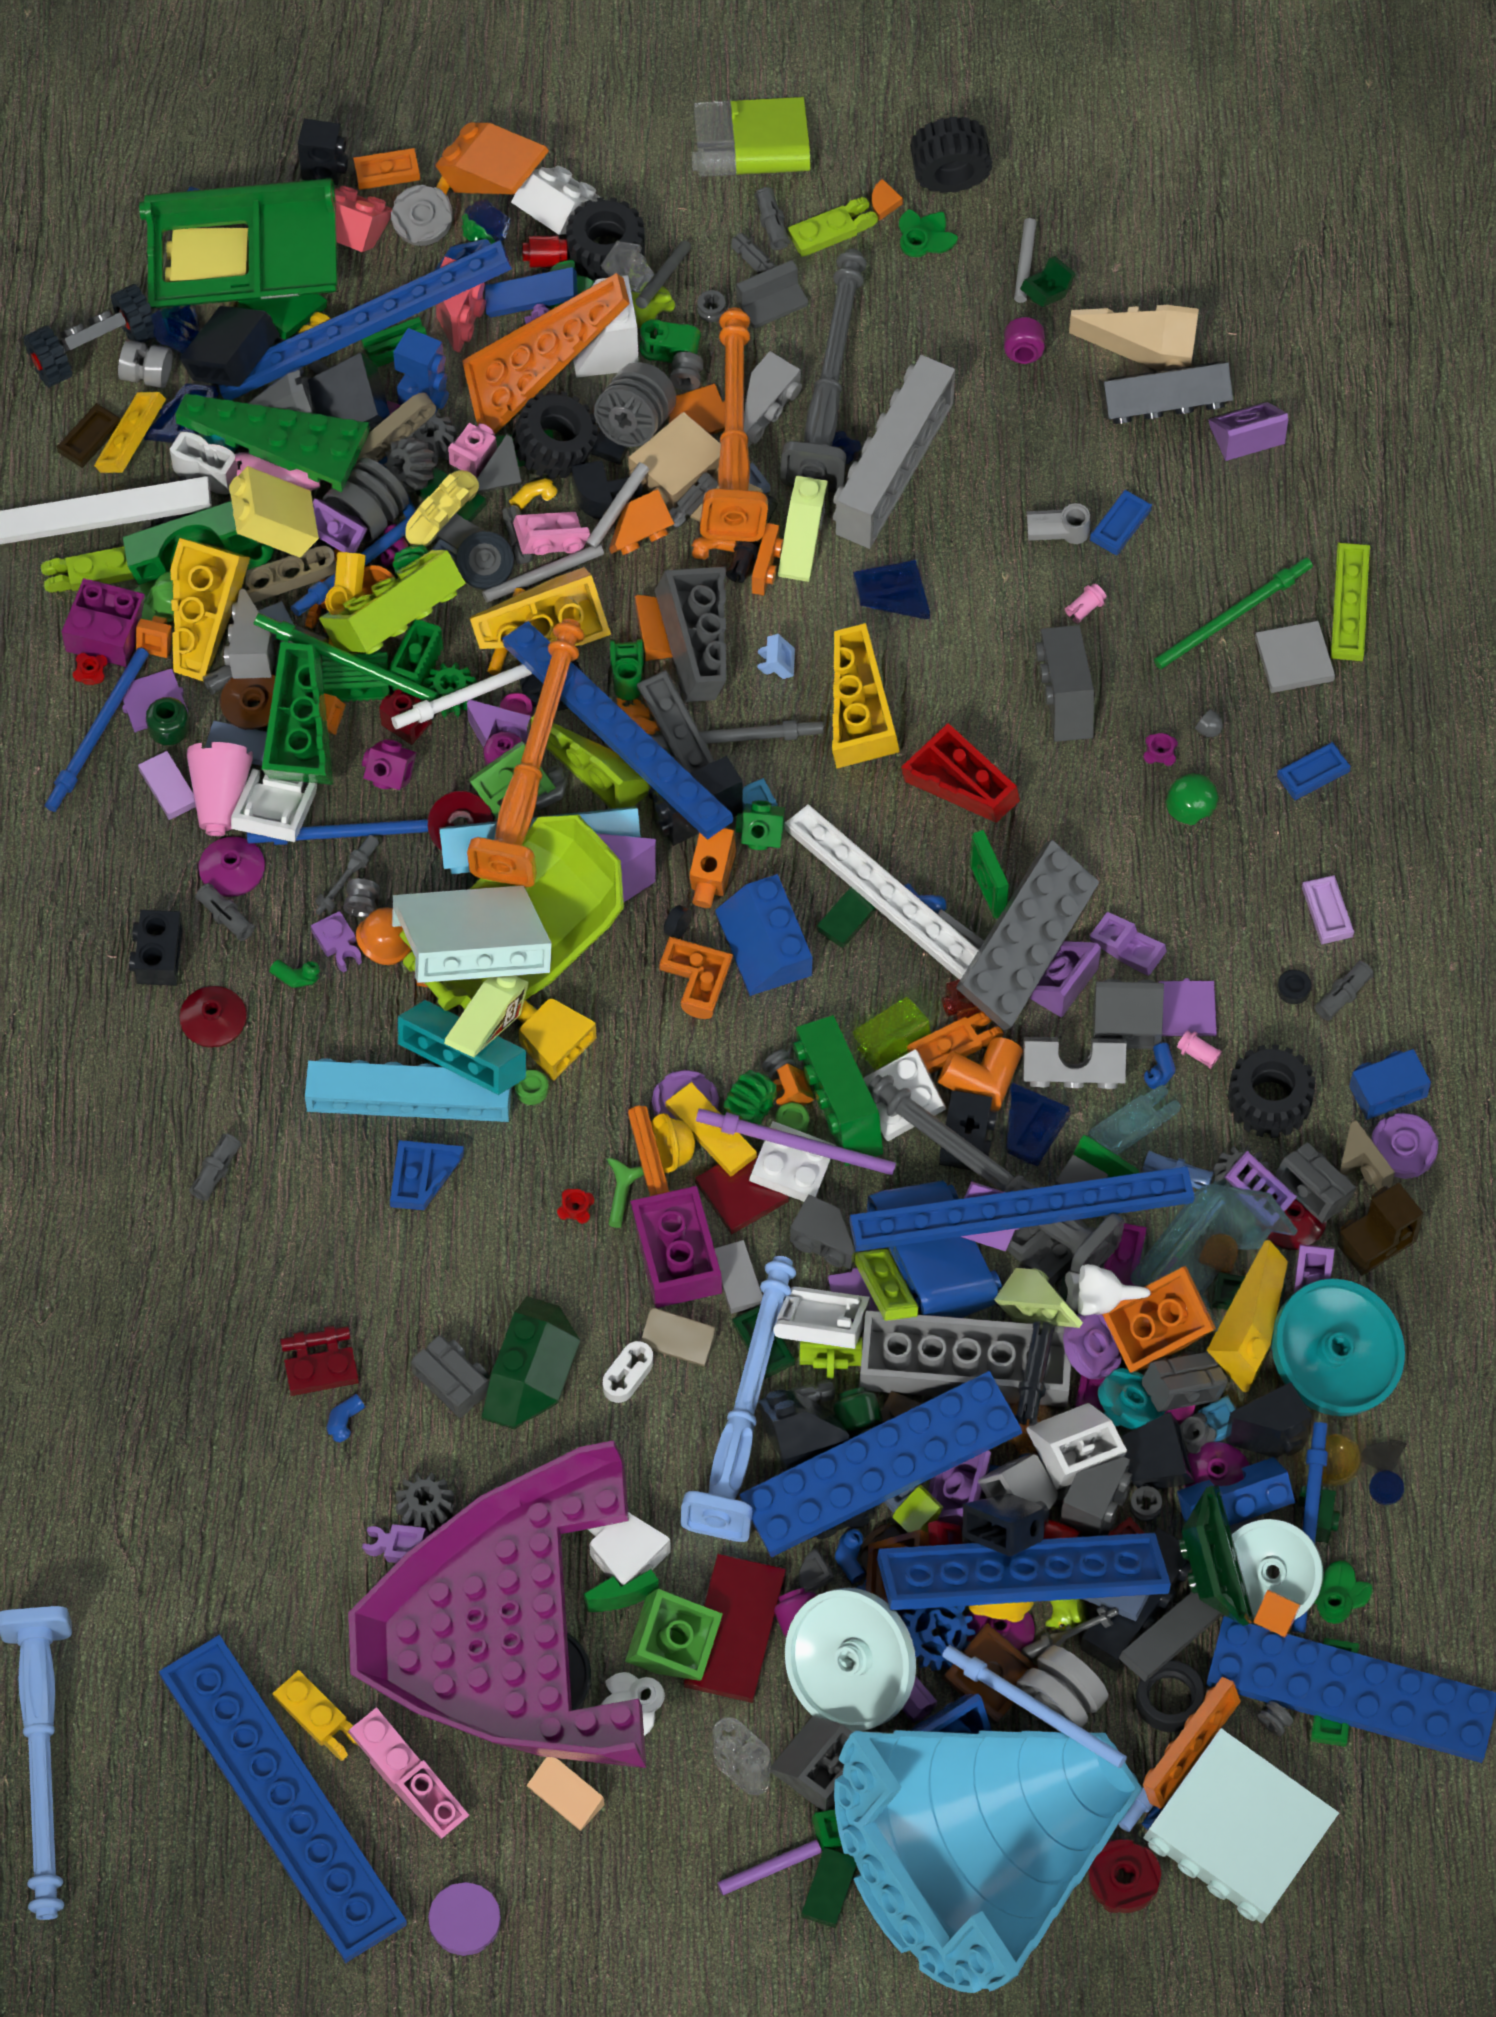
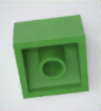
[625,1589,723,1681]

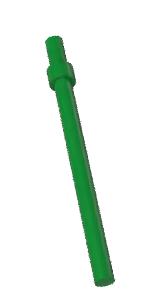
[1154,557,1313,670]
[254,613,438,702]

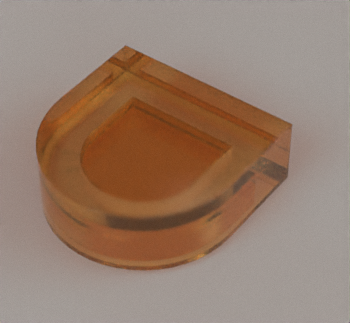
[1198,1234,1238,1274]

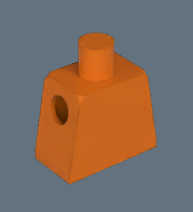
[690,828,737,908]

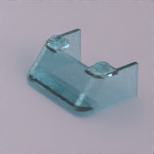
[1131,1184,1298,1331]

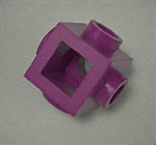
[362,739,417,790]

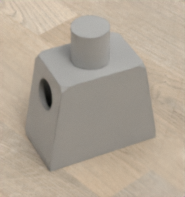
[977,1454,1058,1510]

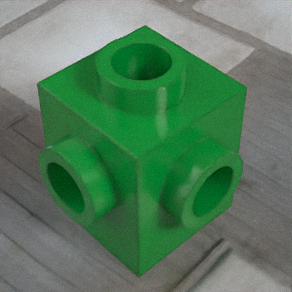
[736,800,785,850]

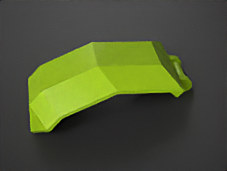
[399,815,624,1011]

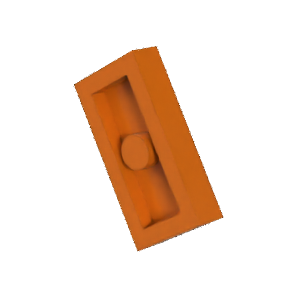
[353,148,420,190]
[752,523,784,596]

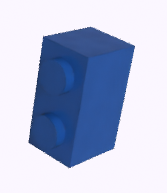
[1349,1049,1431,1120]

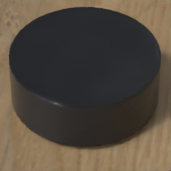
[664,905,692,939]
[1277,969,1311,1004]

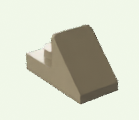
[1340,1120,1395,1190]

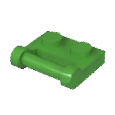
[469,741,556,820]

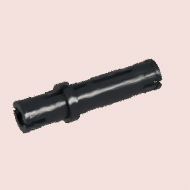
[726,495,778,583]
[1015,1321,1055,1426]

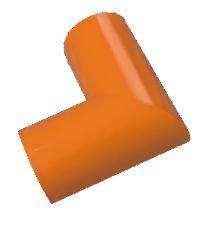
[659,937,733,1019]
[937,1037,1023,1112]

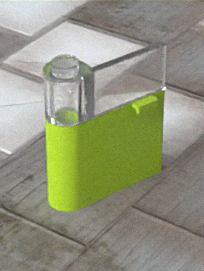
[691,97,810,177]

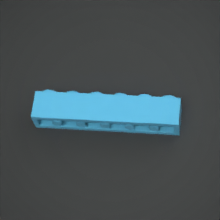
[439,806,641,874]
[305,1058,512,1122]

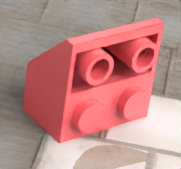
[335,186,392,252]
[436,257,486,352]

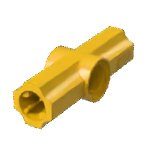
[325,552,366,646]

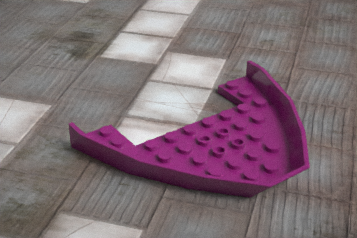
[348,1440,646,1768]

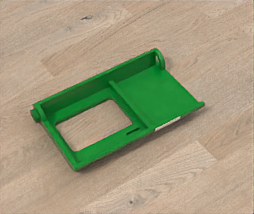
[139,178,338,309]

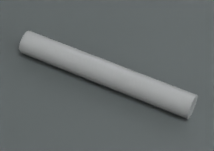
[1014,218,1036,303]
[586,462,650,549]

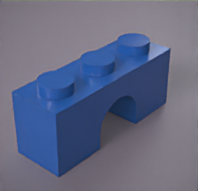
[393,328,449,412]
[1177,1457,1295,1526]

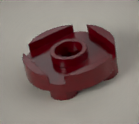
[1088,1839,1161,1913]

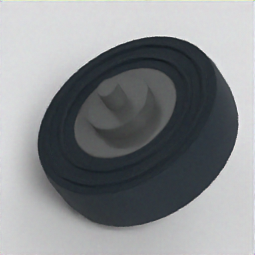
[456,531,514,590]

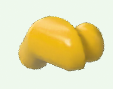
[509,478,558,511]

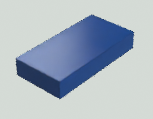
[1090,490,1152,556]
[1277,742,1351,801]

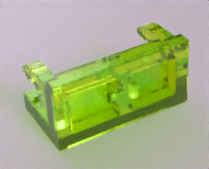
[853,996,931,1071]

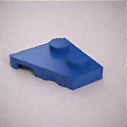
[390,1140,464,1210]

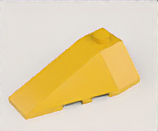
[170,538,250,681]

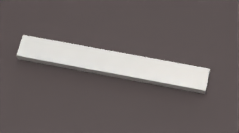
[0,476,212,544]
[784,804,979,980]

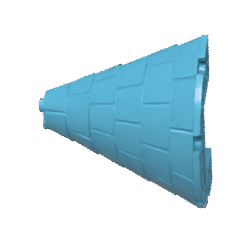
[834,1730,1142,1993]

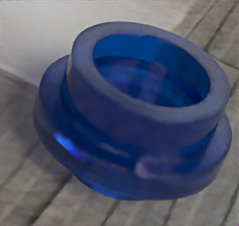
[1369,1471,1404,1505]

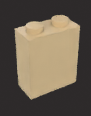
[628,412,721,510]

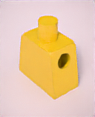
[517,999,597,1081]

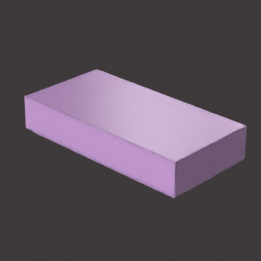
[138,751,196,820]
[1302,875,1354,945]

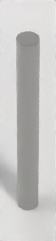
[482,544,604,603]

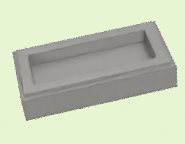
[714,1240,763,1314]

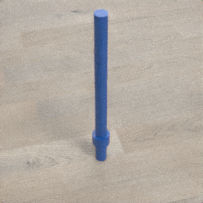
[291,511,416,617]
[44,648,149,812]
[247,819,428,845]
[1291,1422,1328,1633]

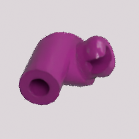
[380,524,408,569]

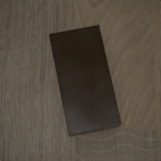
[56,403,121,468]

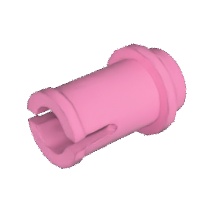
[1065,584,1106,624]
[1177,1030,1222,1069]

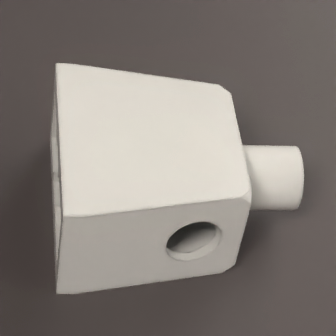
[588,1512,671,1587]

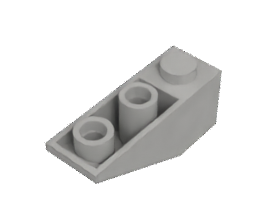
[744,351,802,447]
[224,589,275,679]

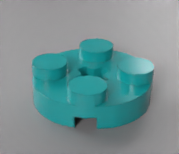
[1098,1368,1166,1430]

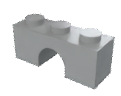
[1023,1037,1127,1089]

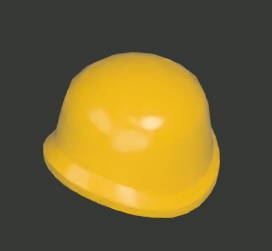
[651,1113,695,1173]

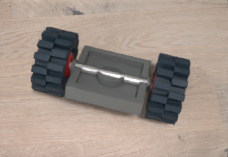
[23,284,160,388]

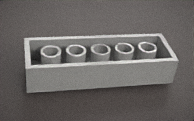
[833,355,955,549]
[860,1311,1071,1407]

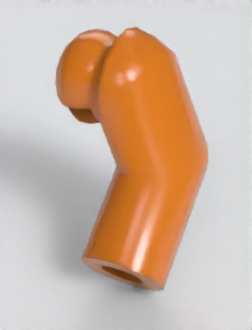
[691,536,737,560]

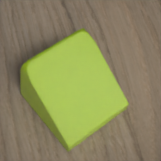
[892,1485,943,1533]

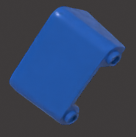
[867,1180,1002,1318]

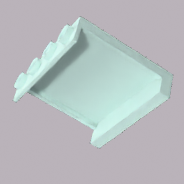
[392,885,552,983]
[1143,1728,1339,1923]

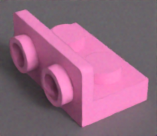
[513,512,590,555]

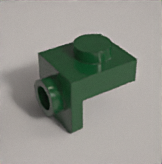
[1020,256,1075,308]
[1298,1485,1340,1543]

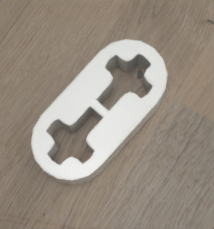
[603,1341,653,1403]

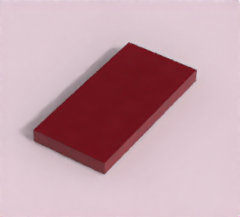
[684,1554,786,1703]

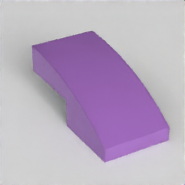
[1090,912,1167,976]

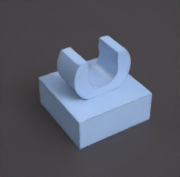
[757,634,795,679]

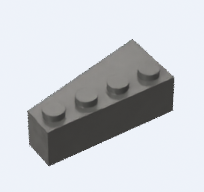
[655,567,726,702]

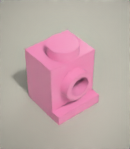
[448,423,497,478]

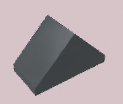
[477,435,521,494]

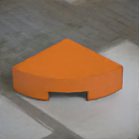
[872,179,903,221]

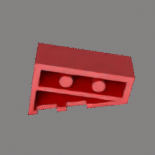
[901,723,1020,823]

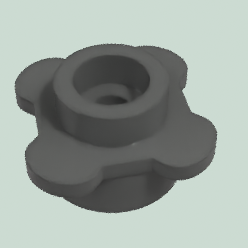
[1180,1413,1217,1454]

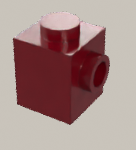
[379,689,432,745]

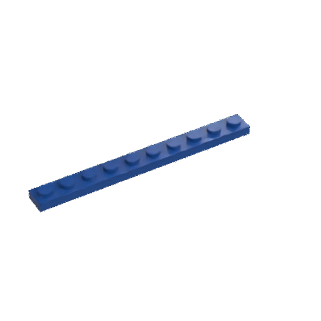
[218,240,512,400]
[502,621,733,840]
[849,1166,1195,1252]

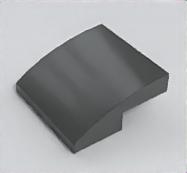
[1007,1226,1074,1286]

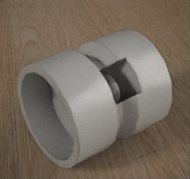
[118,339,173,388]

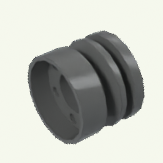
[594,362,676,447]
[323,458,409,544]

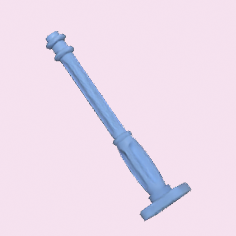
[680,1256,796,1542]

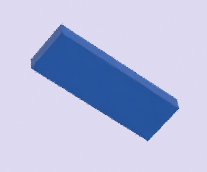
[485,267,577,318]

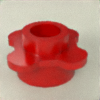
[72,653,108,685]
[557,1189,595,1224]

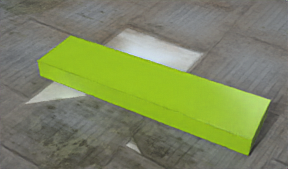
[1331,543,1370,661]

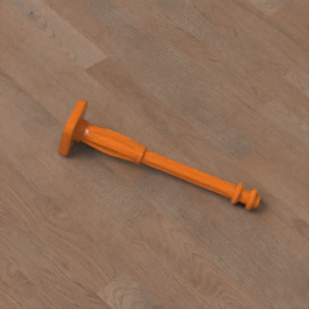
[700,307,768,542]
[467,619,585,887]

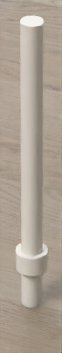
[391,664,532,729]

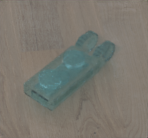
[1088,1085,1181,1155]

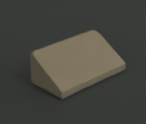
[641,1307,716,1367]

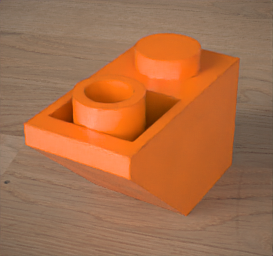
[609,489,674,555]

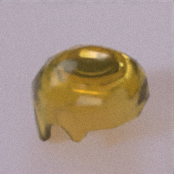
[1322,1433,1362,1487]

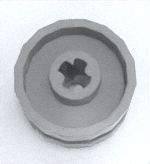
[1016,1645,1108,1732]

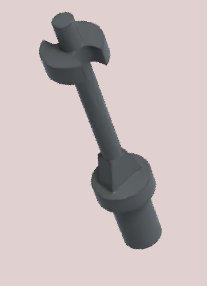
[315,835,379,915]
[1021,1605,1119,1660]

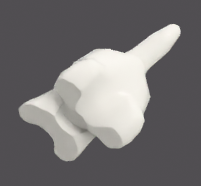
[1065,1264,1151,1316]

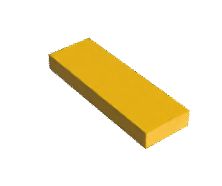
[94,392,166,473]
[665,1082,757,1177]

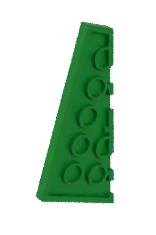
[176,394,370,492]

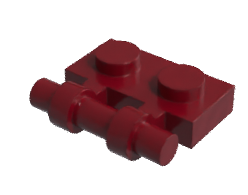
[280,1325,359,1396]

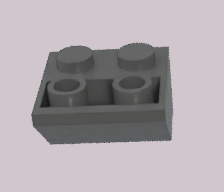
[1093,979,1164,1049]
[1060,1457,1133,1537]
[769,1715,853,1811]

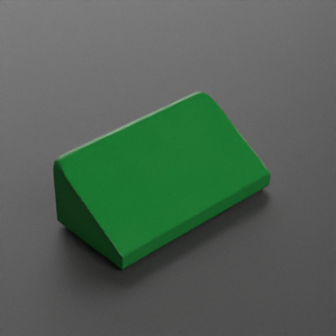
[1073,1135,1140,1178]

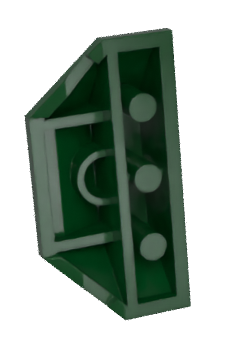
[482,1296,580,1430]
[1179,1485,1254,1626]

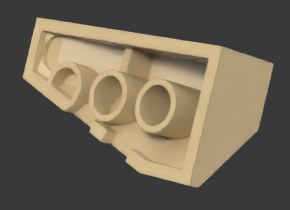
[1069,305,1199,371]

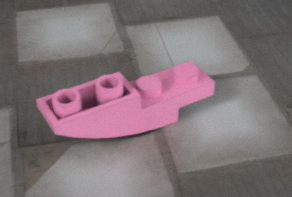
[348,1707,469,1839]

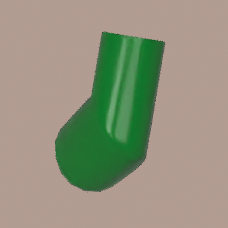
[269,959,320,988]

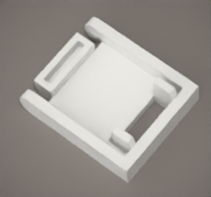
[231,769,317,842]
[774,1287,870,1349]

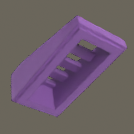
[1224,1151,1297,1223]

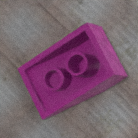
[630,1186,722,1308]

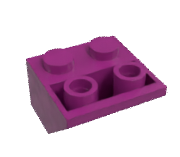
[62,578,145,667]

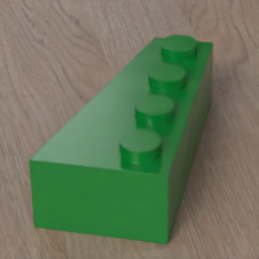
[262,642,333,785]
[793,1015,883,1167]

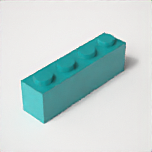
[398,1000,526,1095]

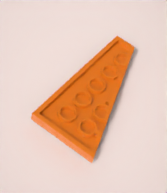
[462,273,630,434]

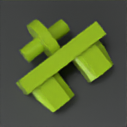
[799,1337,862,1379]

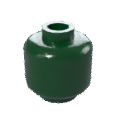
[146,697,190,745]
[833,1387,883,1437]

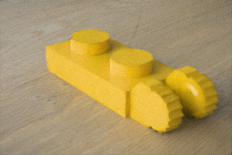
[272,1670,359,1761]

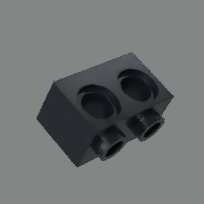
[297,118,349,185]
[129,910,183,986]

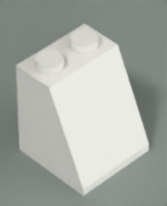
[573,275,638,378]

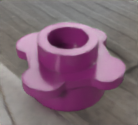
[1143,733,1178,766]

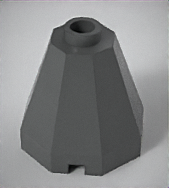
[247,367,316,414]

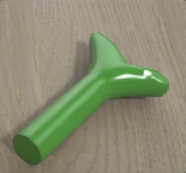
[607,1158,644,1228]

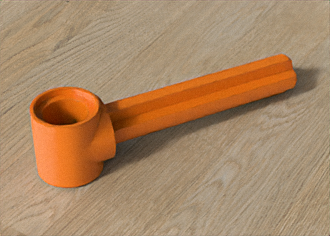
[628,1105,669,1196]

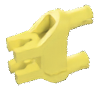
[405,470,479,547]

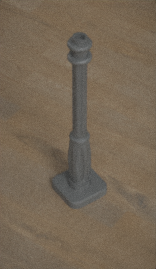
[780,249,867,493]
[868,1075,1125,1274]

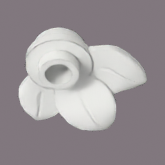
[601,1672,665,1736]

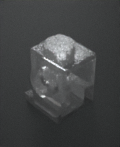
[601,241,654,293]

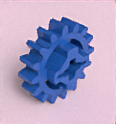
[900,1606,975,1671]

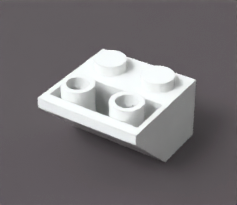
[511,166,600,235]
[1026,1403,1127,1490]

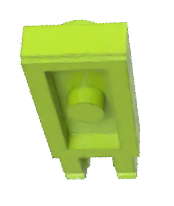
[788,197,879,257]
[40,546,134,593]

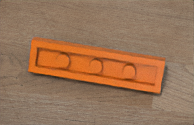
[1143,1677,1241,1809]

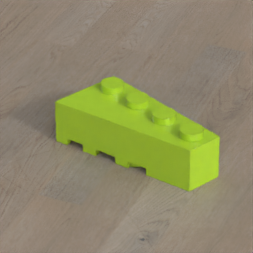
[319,550,466,654]

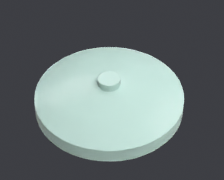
[785,1588,916,1732]

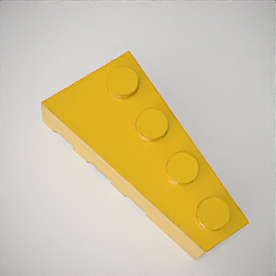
[832,623,900,769]

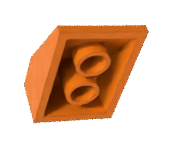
[435,122,549,194]
[1102,1266,1216,1373]

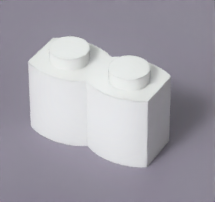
[170,432,238,494]

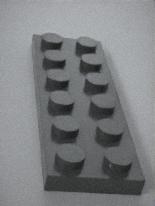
[956,840,1099,1030]

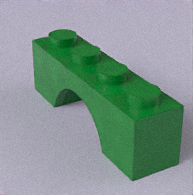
[123,500,259,585]

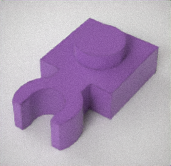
[311,911,362,972]
[362,1524,429,1563]

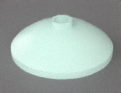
[1232,1519,1323,1624]

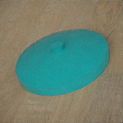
[1271,1279,1405,1417]

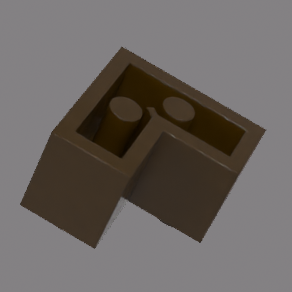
[1337,1182,1424,1276]

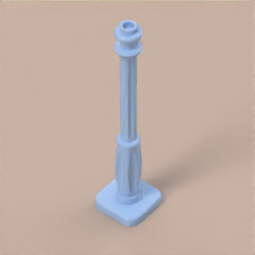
[0,1606,72,1920]

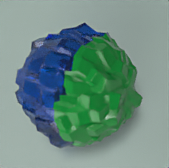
[462,199,511,244]

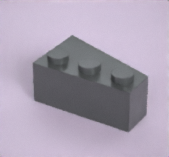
[1035,625,1094,742]

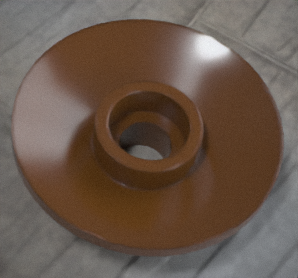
[220,674,275,730]

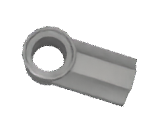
[1027,503,1090,544]

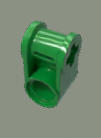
[639,319,701,363]
[610,639,643,701]

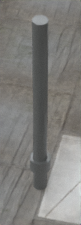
[650,720,823,748]

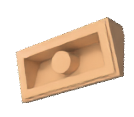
[527,1757,604,1831]

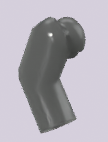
[535,765,568,811]

